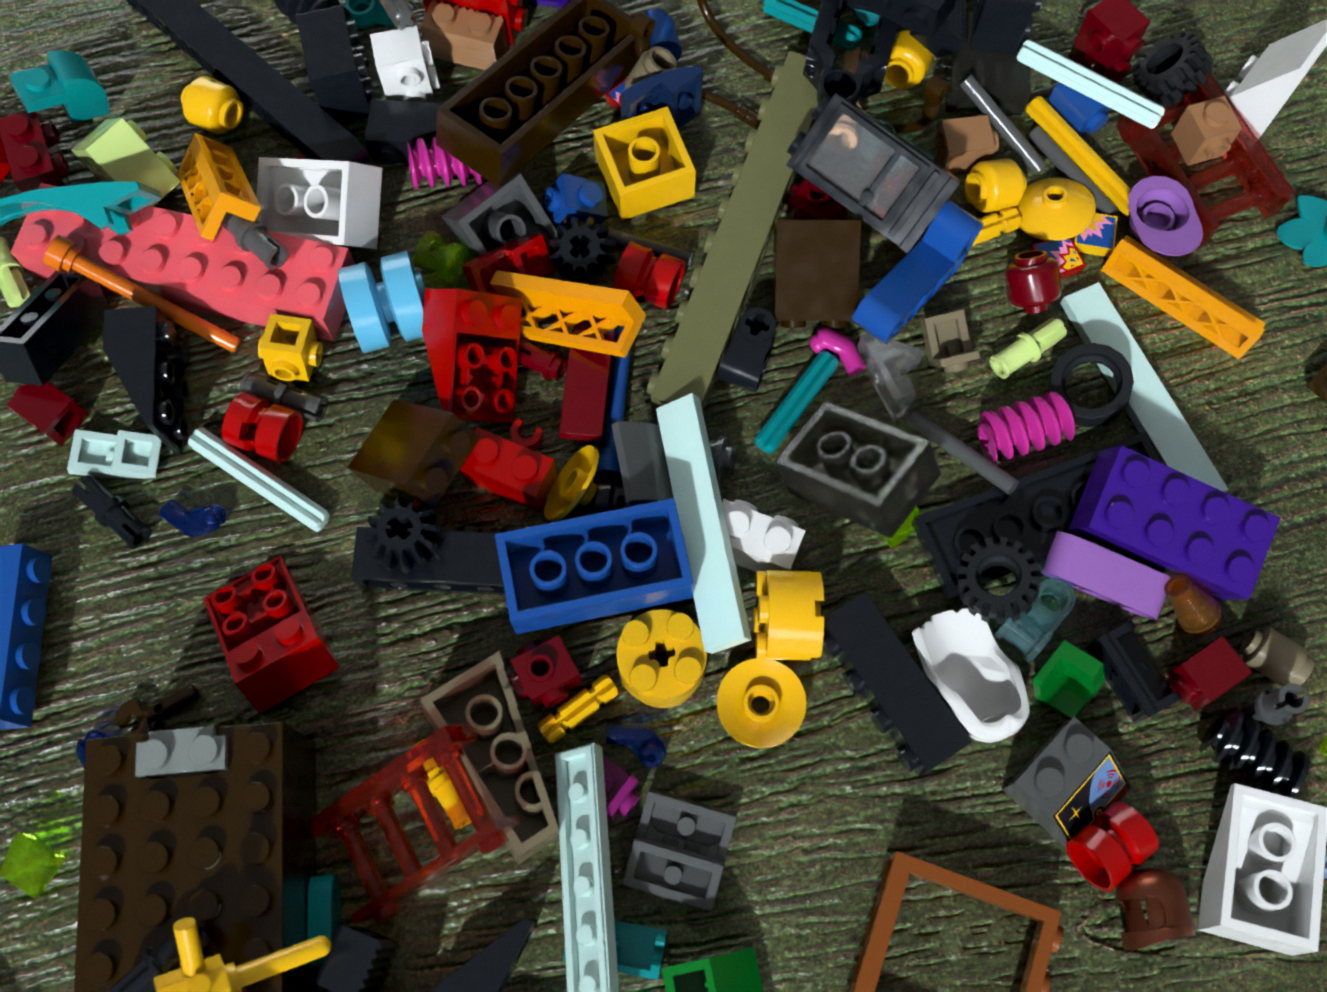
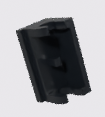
[1085,620,1183,724]

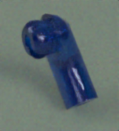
[160,500,227,538]
[606,722,666,768]

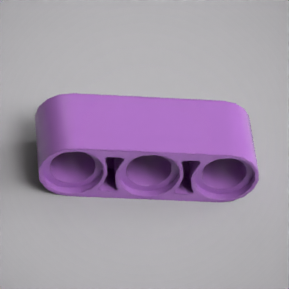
[1041,531,1173,620]

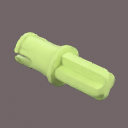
[0,236,31,308]
[989,318,1067,379]

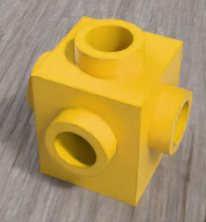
[258,314,323,382]

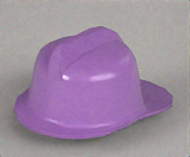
[1128,176,1203,256]

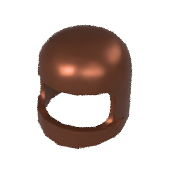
[1115,868,1196,950]

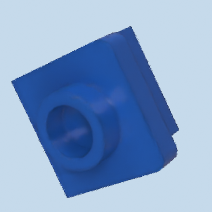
[543,173,608,227]

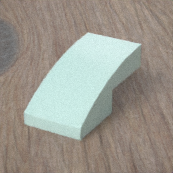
[67,429,162,479]

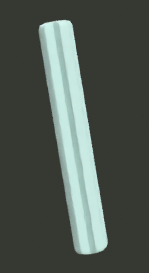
[1017,39,1165,129]
[188,427,331,532]

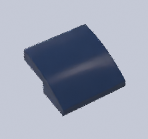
[620,66,703,129]

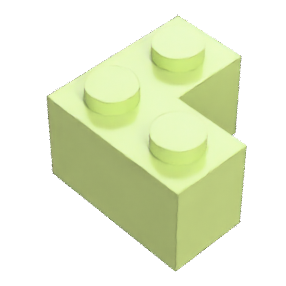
[71,118,181,207]

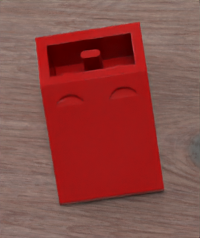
[422,288,522,423]
[203,555,340,714]

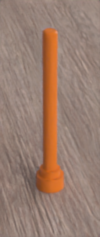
[43,235,241,352]

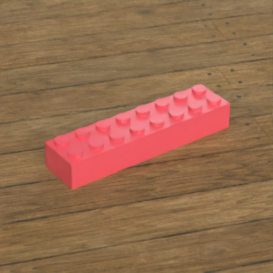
[10,183,355,342]

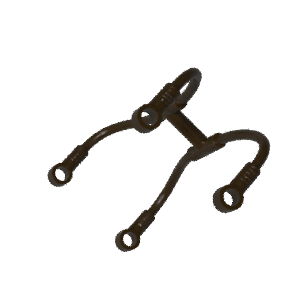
[629,0,951,199]

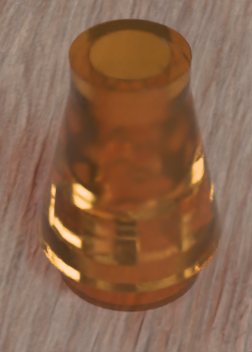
[1164,575,1222,636]

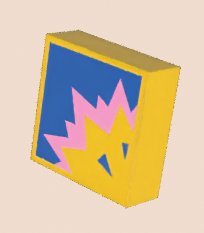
[1072,213,1118,257]

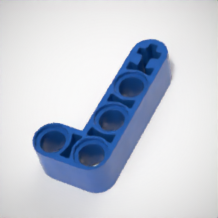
[852,200,984,344]

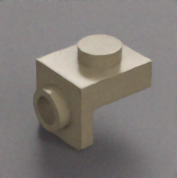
[920,309,980,373]

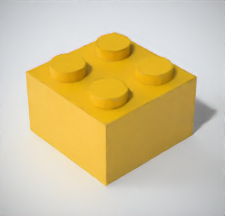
[593,106,696,221]

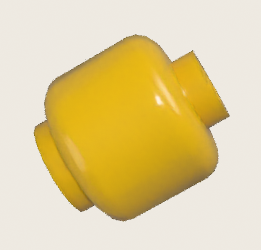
[884,30,933,89]
[181,76,243,135]
[964,158,1027,213]

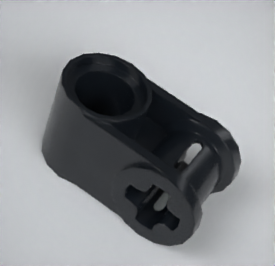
[717,307,776,393]

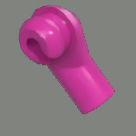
[809,327,867,376]

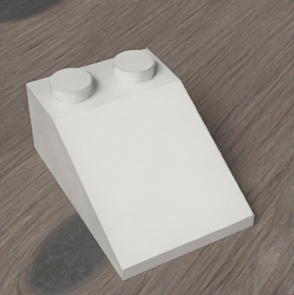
[1222,19,1327,143]
[256,157,382,249]
[1198,783,1327,956]

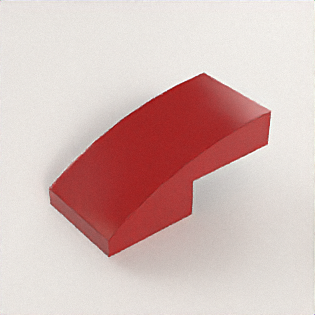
[461,233,555,295]

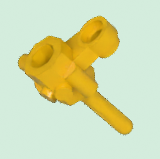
[154,917,331,992]

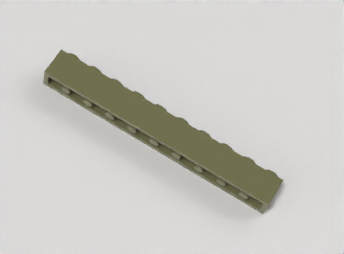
[646,51,834,412]

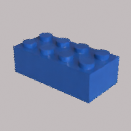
[495,498,694,635]

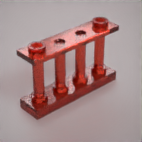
[1116,74,1295,249]
[307,723,521,924]

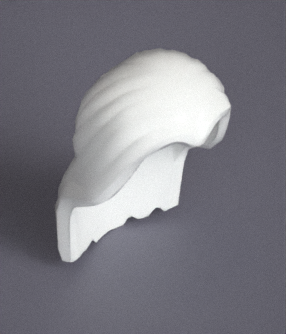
[911,607,1030,743]

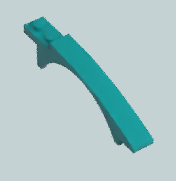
[0,182,163,236]

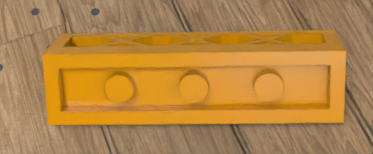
[177,133,261,241]
[1101,235,1266,359]
[489,270,646,358]

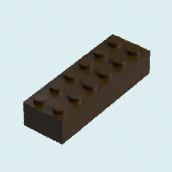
[436,0,639,188]

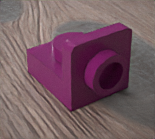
[603,756,641,822]

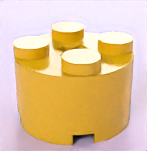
[753,570,824,661]
[616,609,707,708]

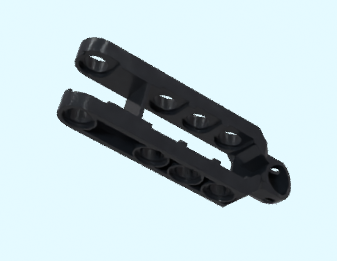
[803,0,898,116]

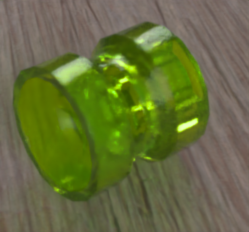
[413,230,469,283]

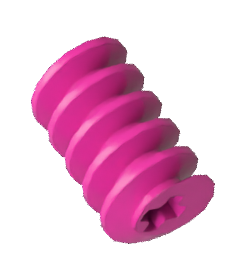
[407,137,484,189]
[978,391,1075,464]

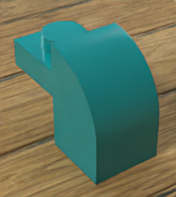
[9,50,110,124]

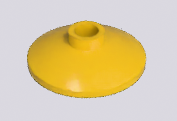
[1015,178,1096,241]
[544,445,599,522]
[716,658,807,748]

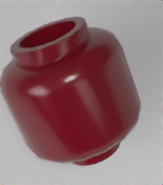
[1005,250,1061,314]

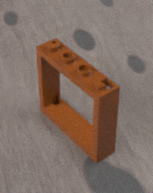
[848,851,1064,992]

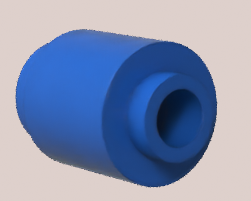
[645,9,682,62]

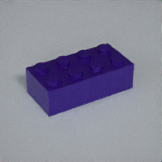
[1068,445,1280,600]

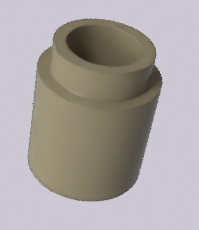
[624,46,677,89]
[1240,626,1315,686]

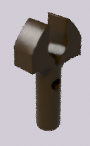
[113,684,200,736]

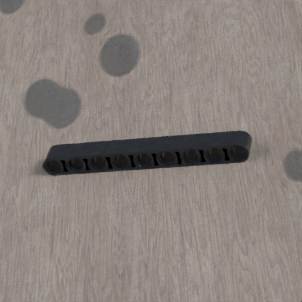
[126,0,371,164]

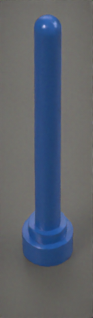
[595,326,631,482]

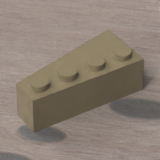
[420,651,559,865]

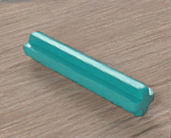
[763,0,863,51]
[755,350,839,454]

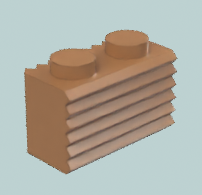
[420,0,509,70]

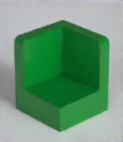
[1033,640,1105,720]

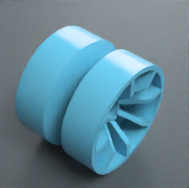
[338,251,426,354]

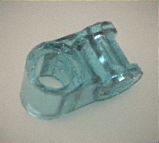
[993,578,1075,664]

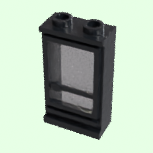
[786,93,961,253]

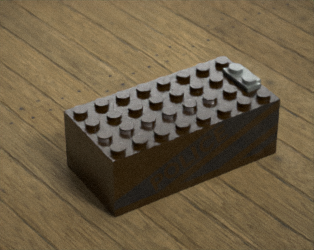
[74,722,317,992]

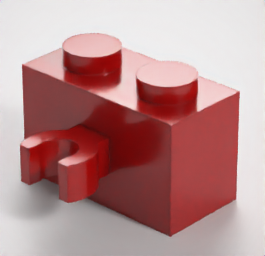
[460,419,558,513]

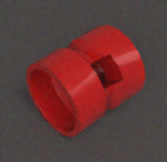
[613,241,686,310]
[222,393,303,463]
[1066,802,1159,891]

